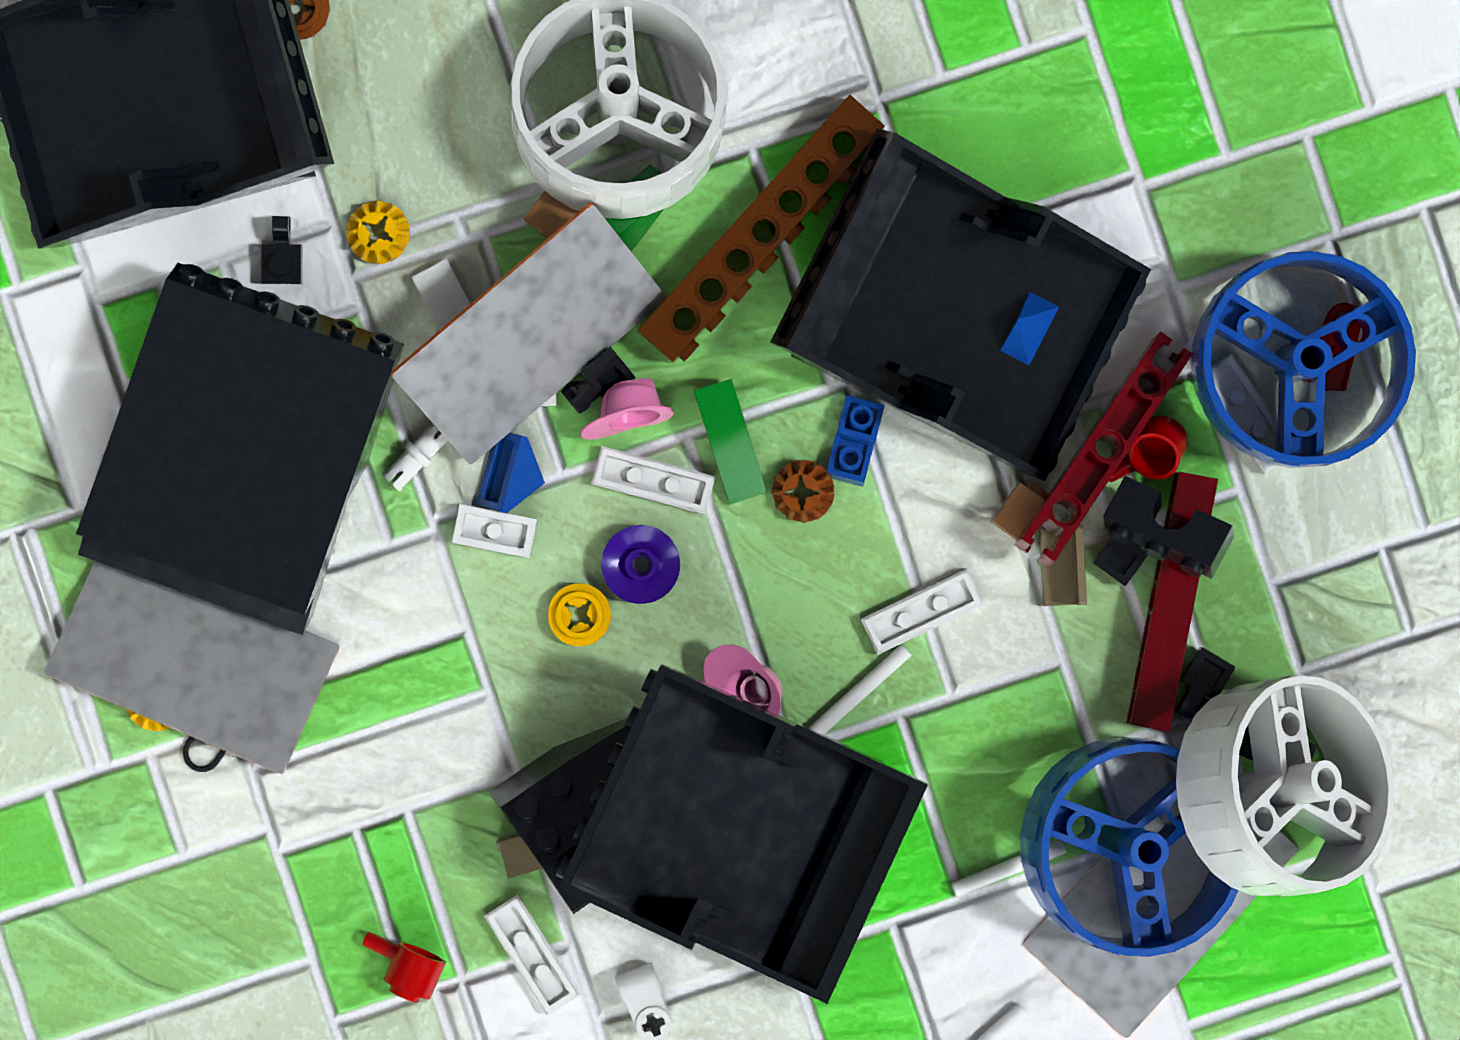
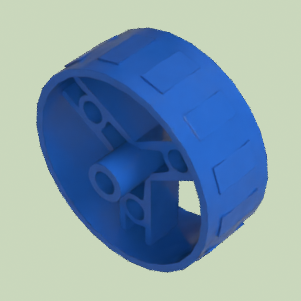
[1191,251,1416,468]
[1020,737,1239,957]

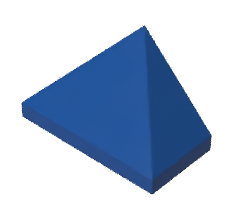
[1000,292,1059,365]
[476,433,545,514]

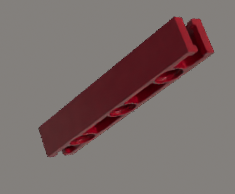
[1014,331,1193,568]
[1126,471,1218,732]

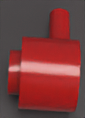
[1109,416,1188,483]
[362,932,446,1003]

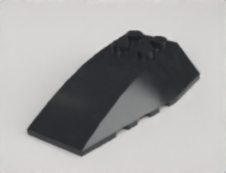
[489,718,630,914]

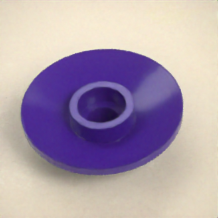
[601,525,680,604]

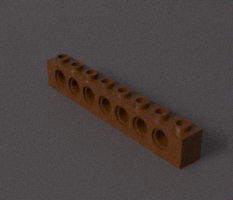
[638,94,885,363]

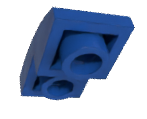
[826,395,885,487]

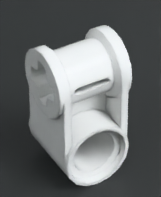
[615,962,672,1040]

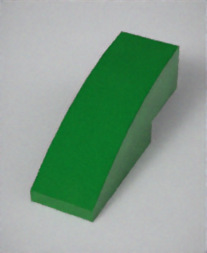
[693,379,767,505]

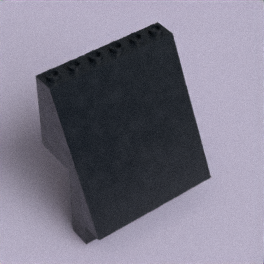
[0,0,334,249]
[770,129,1151,482]
[76,263,404,635]
[556,664,928,1004]

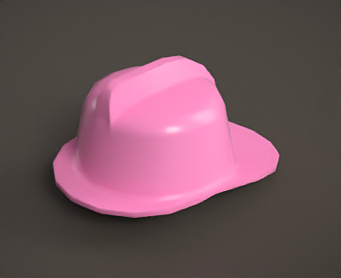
[580,378,674,440]
[703,644,782,715]

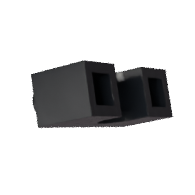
[1103,476,1234,579]

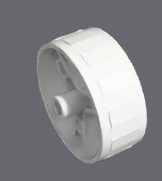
[510,0,727,219]
[1176,675,1395,897]

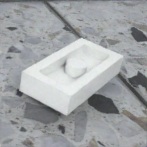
[452,504,538,558]

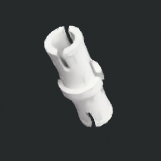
[382,423,448,491]

